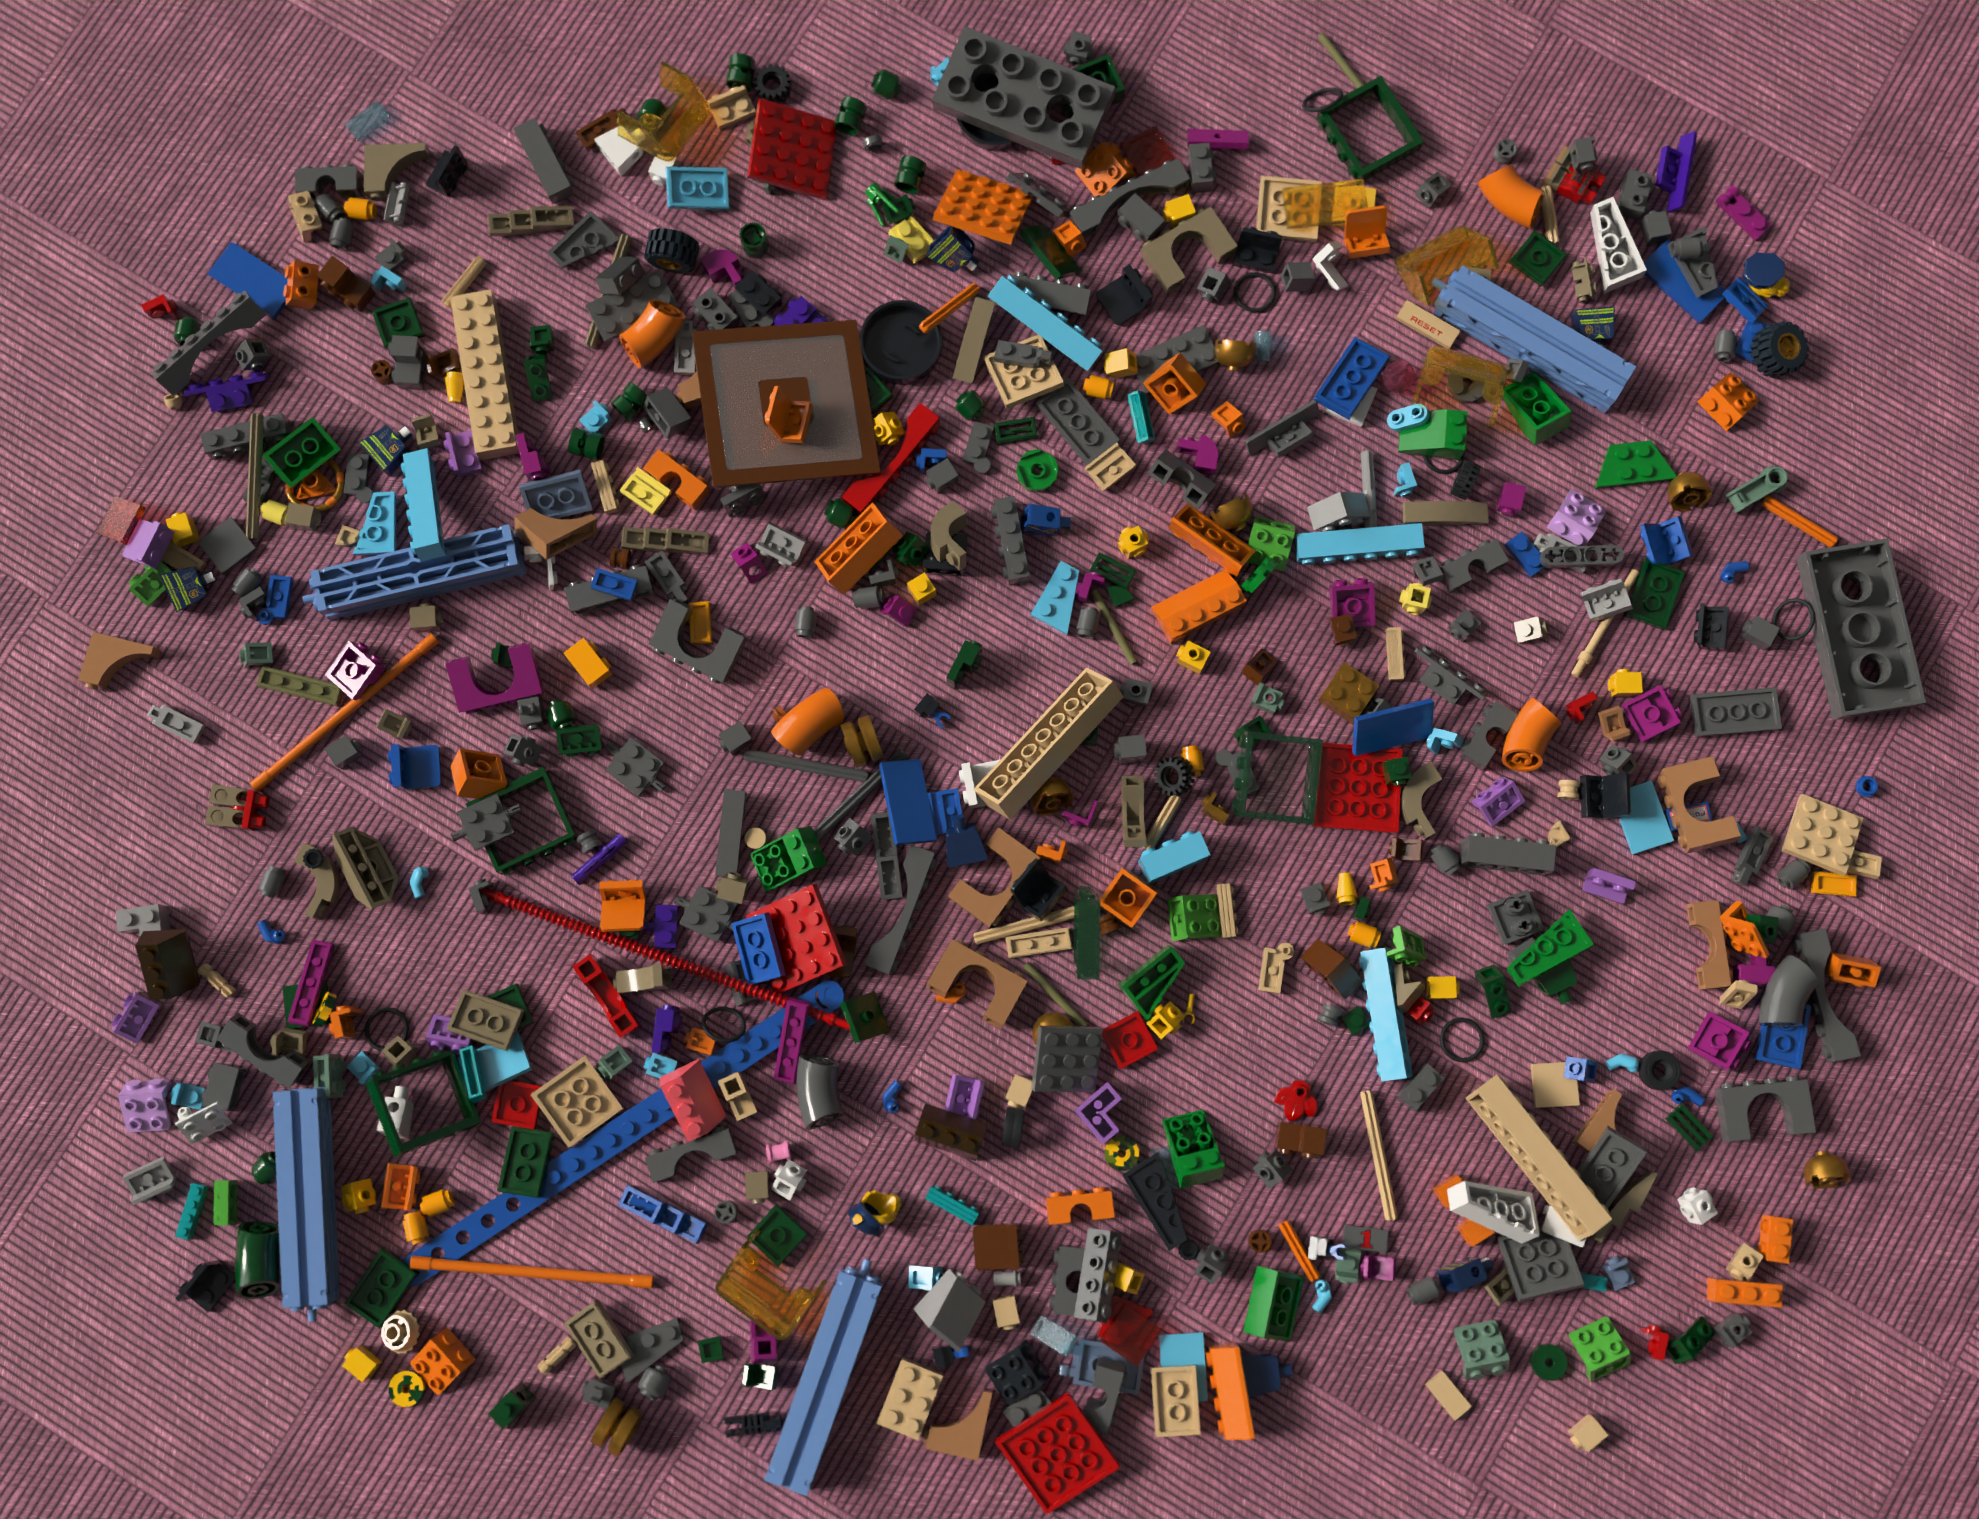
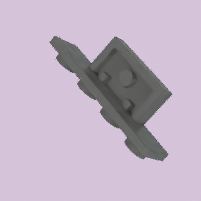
[1245,400,1320,458]
[1414,644,1488,705]

